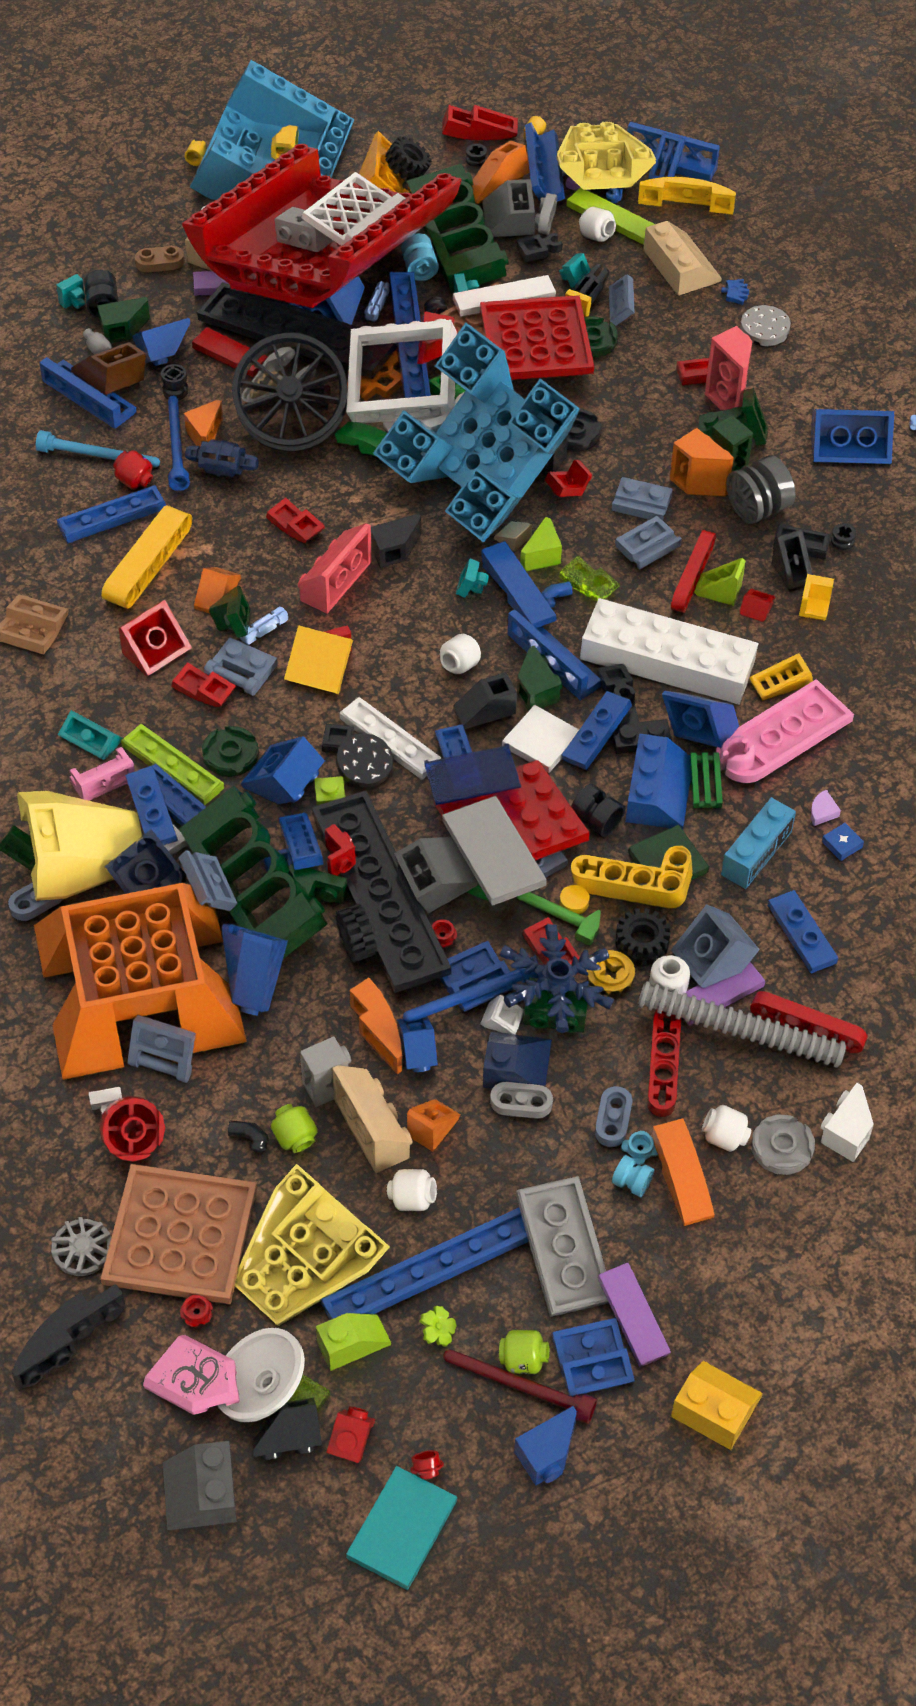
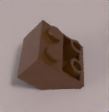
[71,342,146,395]

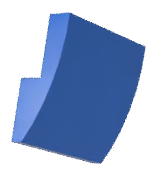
[440,941,517,1012]
[551,1318,635,1396]

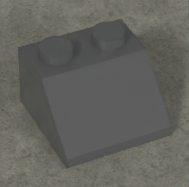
[163,1441,237,1530]

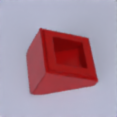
[739,588,776,622]

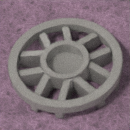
[51,1217,111,1276]

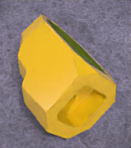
[271,125,299,160]

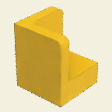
[799,574,834,621]

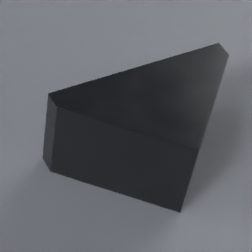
[771,530,813,589]

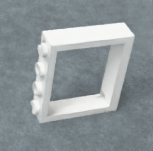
[346,319,457,424]

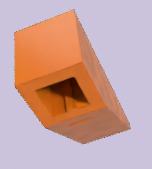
[471,140,530,204]

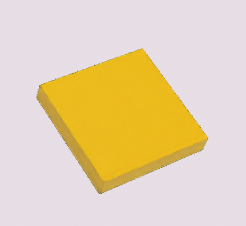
[284,625,353,694]

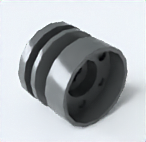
[726,455,796,524]

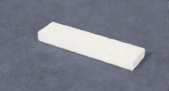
[453,275,556,317]
[339,697,441,780]

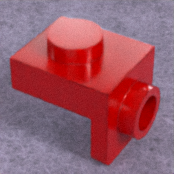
[545,460,592,497]
[325,824,356,876]
[326,1406,376,1463]

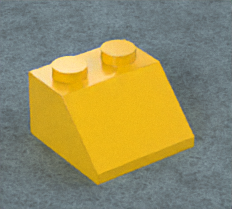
[671,1361,763,1450]

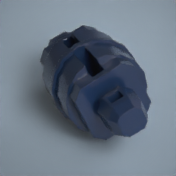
[185,439,259,477]

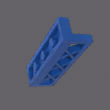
[525,122,565,202]
[627,122,720,182]
[39,357,137,429]
[507,609,601,701]

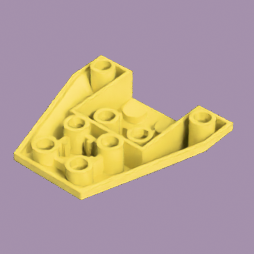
[557,122,656,190]
[17,791,142,901]
[235,1164,390,1326]

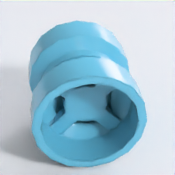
[612,1155,655,1198]

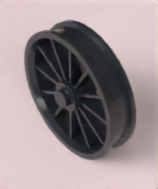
[232,333,348,452]

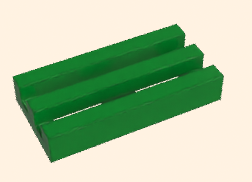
[690,752,723,808]

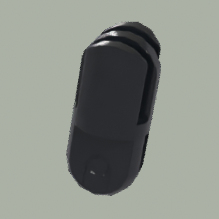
[572,264,610,304]

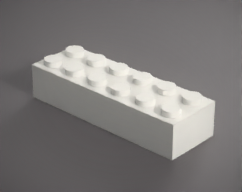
[580,598,758,705]

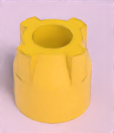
[523,116,547,140]
[184,140,206,166]

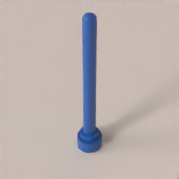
[168,396,190,491]
[403,957,538,1023]

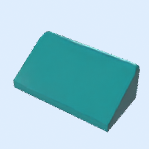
[58,710,123,760]

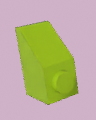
[316,1313,391,1371]

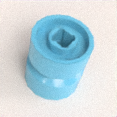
[401,233,439,281]

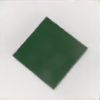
[628,825,709,891]

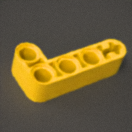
[571,846,693,908]

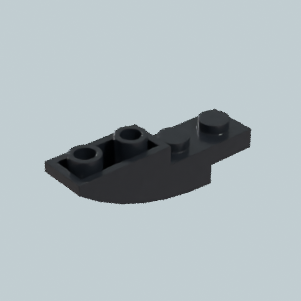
[11,1284,126,1391]

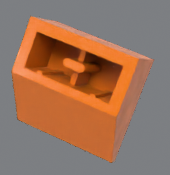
[670,428,734,497]

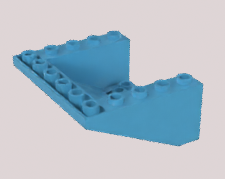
[190,60,354,200]

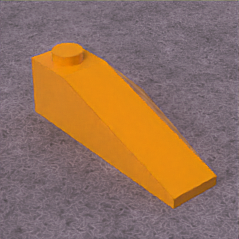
[356,131,409,193]

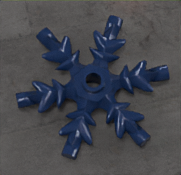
[499,924,614,1033]

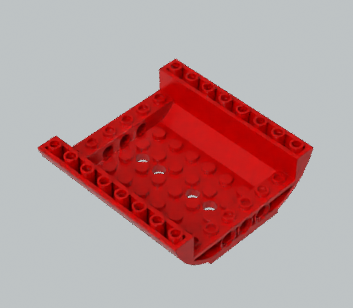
[182,144,461,308]

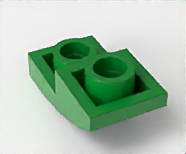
[335,421,387,456]

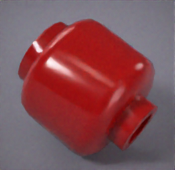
[113,450,153,490]

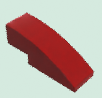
[442,105,518,141]

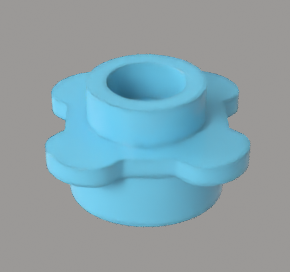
[621,1131,658,1165]

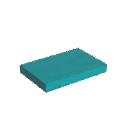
[346,1466,457,1590]

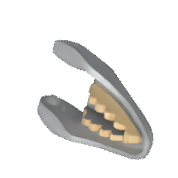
[242,347,316,403]

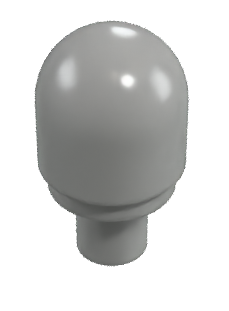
[83,328,112,355]

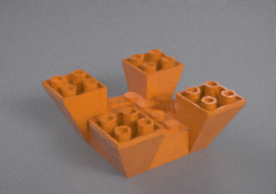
[34,883,246,1080]

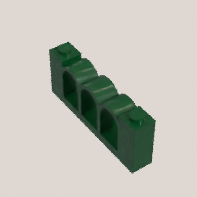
[407,163,509,294]
[179,786,328,959]

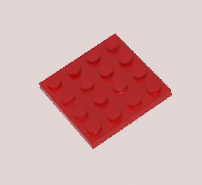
[480,295,594,380]
[434,760,589,860]

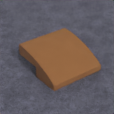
[0,594,69,655]

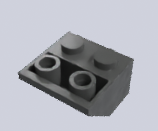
[483,179,535,237]
[394,837,479,913]

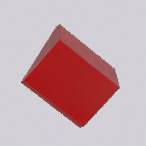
[119,600,192,676]

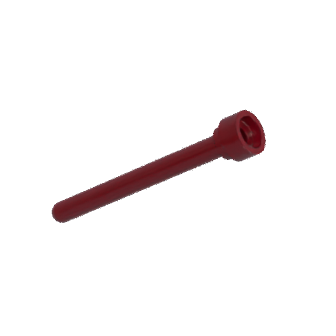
[443,1349,598,1424]

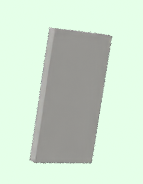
[442,796,546,906]
[515,1176,609,1317]

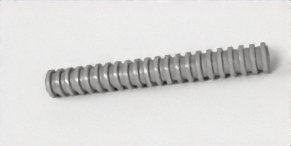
[638,981,846,1068]

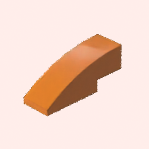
[350,977,402,1074]
[652,1118,715,1226]

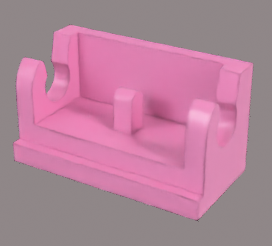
[69,747,135,801]

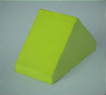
[520,517,562,571]
[694,558,746,606]

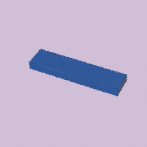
[57,485,166,544]

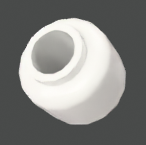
[579,207,616,242]
[440,634,481,674]
[649,955,690,995]
[702,1105,751,1152]
[387,1169,437,1211]

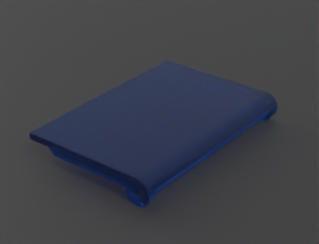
[424,743,521,805]

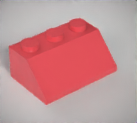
[705,326,752,411]
[298,523,372,614]

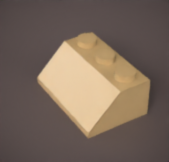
[644,221,722,296]
[332,1065,412,1173]

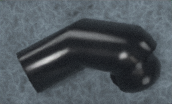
[228,1120,269,1152]

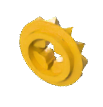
[587,950,635,995]

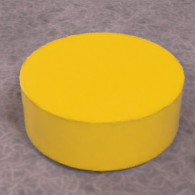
[559,885,590,914]

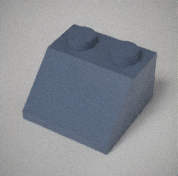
[671,904,760,988]

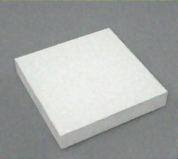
[502,705,579,773]

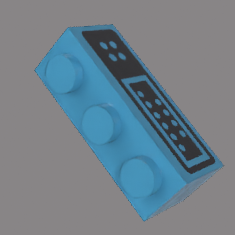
[721,797,796,889]

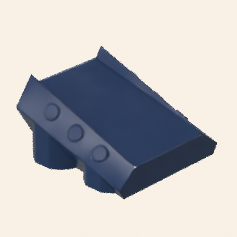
[105,829,187,894]

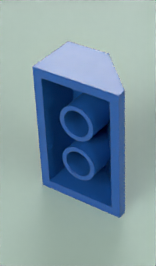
[811,409,894,464]
[626,733,691,830]

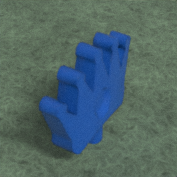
[721,279,749,305]

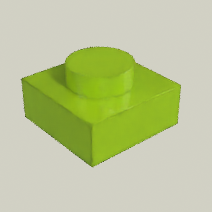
[314,776,345,805]

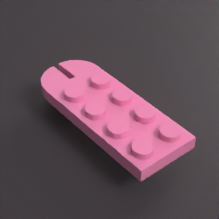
[716,679,854,783]

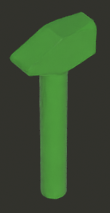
[517,892,601,945]

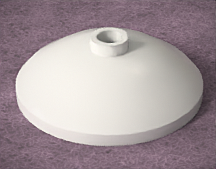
[218,1328,305,1422]

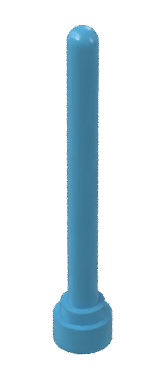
[36,430,160,468]

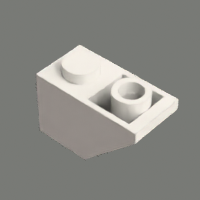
[820,1083,874,1162]

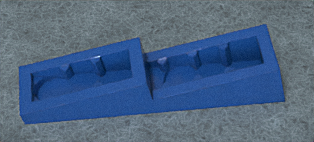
[481,541,557,628]

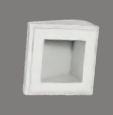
[480,995,524,1034]

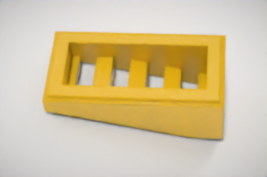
[749,653,813,701]

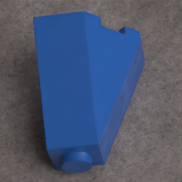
[290,276,365,325]
[222,924,288,1016]

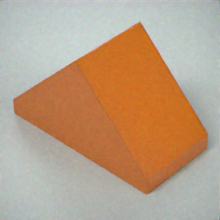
[184,400,223,447]
[194,567,241,614]
[407,1099,461,1152]

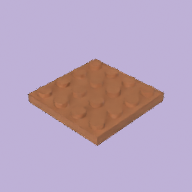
[101,1164,257,1304]

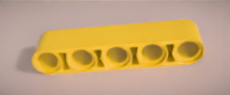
[101,505,193,609]

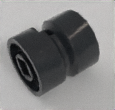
[84,270,118,317]
[571,783,626,837]

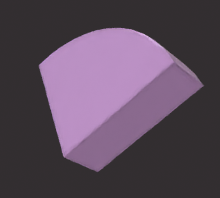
[811,790,841,826]

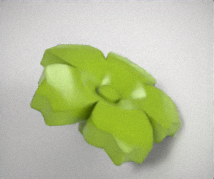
[420,1306,457,1347]

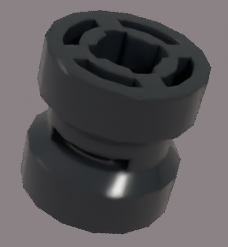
[161,364,188,400]

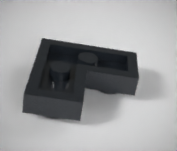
[612,702,672,754]

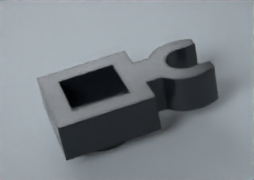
[516,233,563,263]
[597,664,635,703]

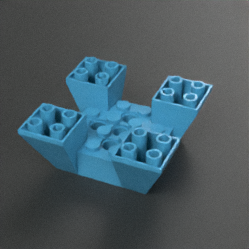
[373,322,580,542]

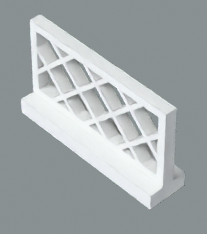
[301,172,406,246]

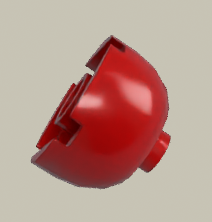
[99,1096,165,1161]

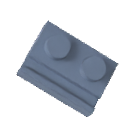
[611,477,673,520]
[615,516,682,570]
[178,850,238,911]

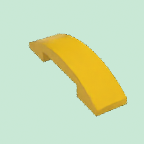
[638,177,736,215]

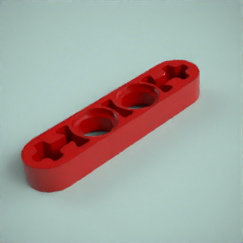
[671,530,716,613]
[750,991,868,1053]
[647,1010,681,1117]

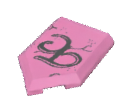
[143,1335,240,1415]

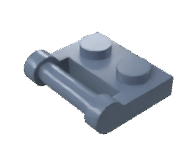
[204,637,278,696]
[127,1015,196,1083]

